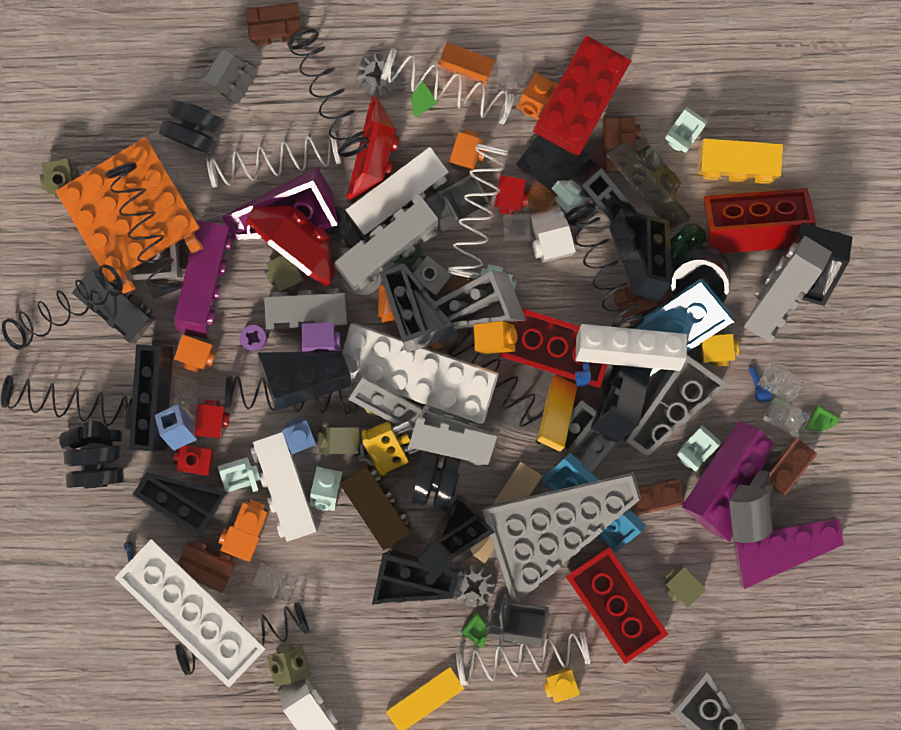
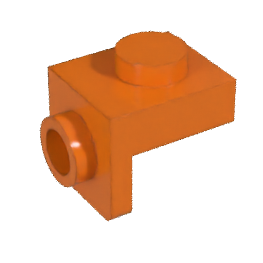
[517,72,558,120]

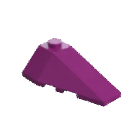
[222,168,338,240]

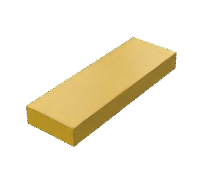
[537,374,577,451]
[386,666,465,730]

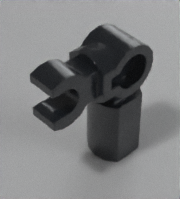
[324,207,367,249]
[59,421,122,450]

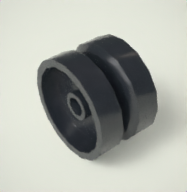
[159,99,225,155]
[671,246,731,303]
[63,445,125,489]
[411,451,461,512]

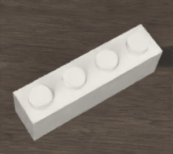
[346,147,449,236]
[576,324,687,371]
[250,432,318,542]

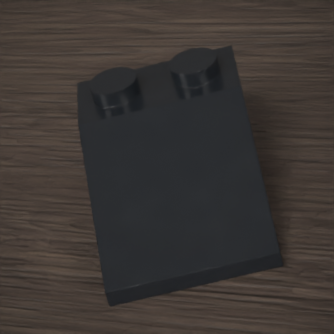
[787,223,853,306]

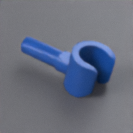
[575,362,591,386]
[749,367,772,402]

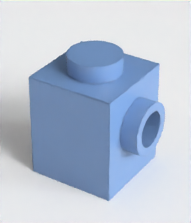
[155,404,197,450]
[282,417,317,454]

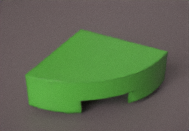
[411,81,438,118]
[804,405,841,431]
[461,612,487,649]

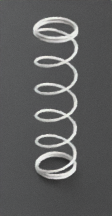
[381,48,515,125]
[206,131,341,189]
[447,143,509,279]
[456,631,590,687]

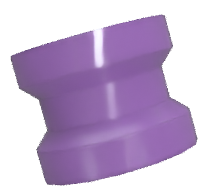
[240,325,268,351]

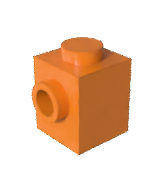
[449,129,486,170]
[174,334,217,373]
[233,499,270,537]
[218,525,261,562]

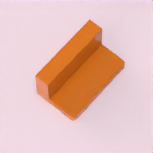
[437,42,495,85]

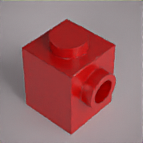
[494,175,529,216]
[195,399,230,438]
[173,445,214,476]

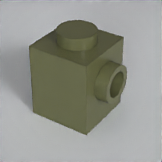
[264,252,304,292]
[316,427,359,454]
[664,565,706,608]

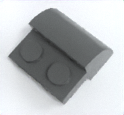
[561,400,624,475]
[729,470,775,543]

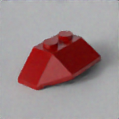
[346,96,400,201]
[246,206,335,287]

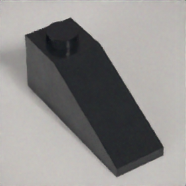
[570,159,637,223]

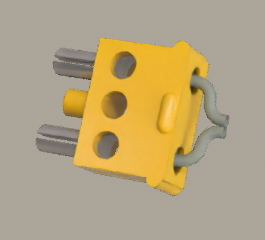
[357,420,419,476]

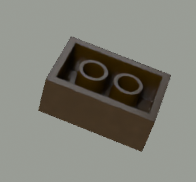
[340,465,412,551]

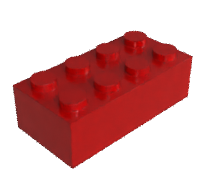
[532,35,632,157]
[499,308,608,388]
[564,545,669,664]

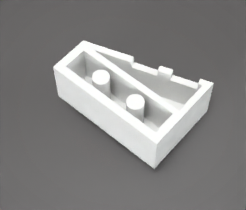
[529,205,576,263]
[277,678,345,730]

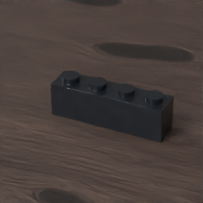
[129,344,173,452]

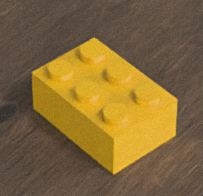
[696,139,783,184]

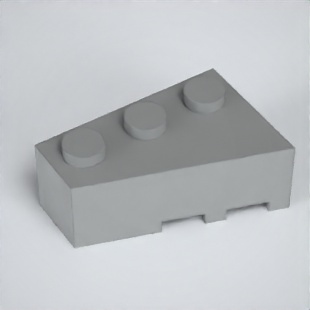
[408,405,501,465]

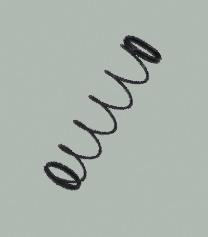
[287,28,370,158]
[104,162,184,298]
[565,203,645,329]
[2,264,123,350]
[447,330,543,444]
[1,375,132,430]
[225,375,357,415]
[175,602,309,676]

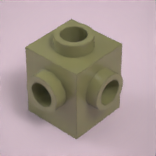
[40,158,79,198]
[267,644,311,686]

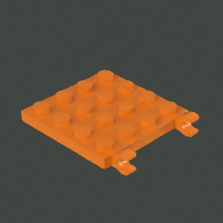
[56,137,203,294]

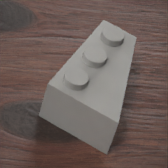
[435,271,526,330]
[264,288,348,330]

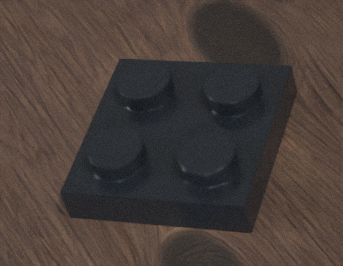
[516,135,589,196]

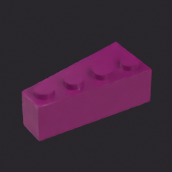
[174,220,233,339]
[682,421,773,542]
[732,517,844,589]

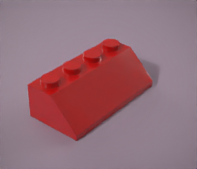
[704,188,816,253]

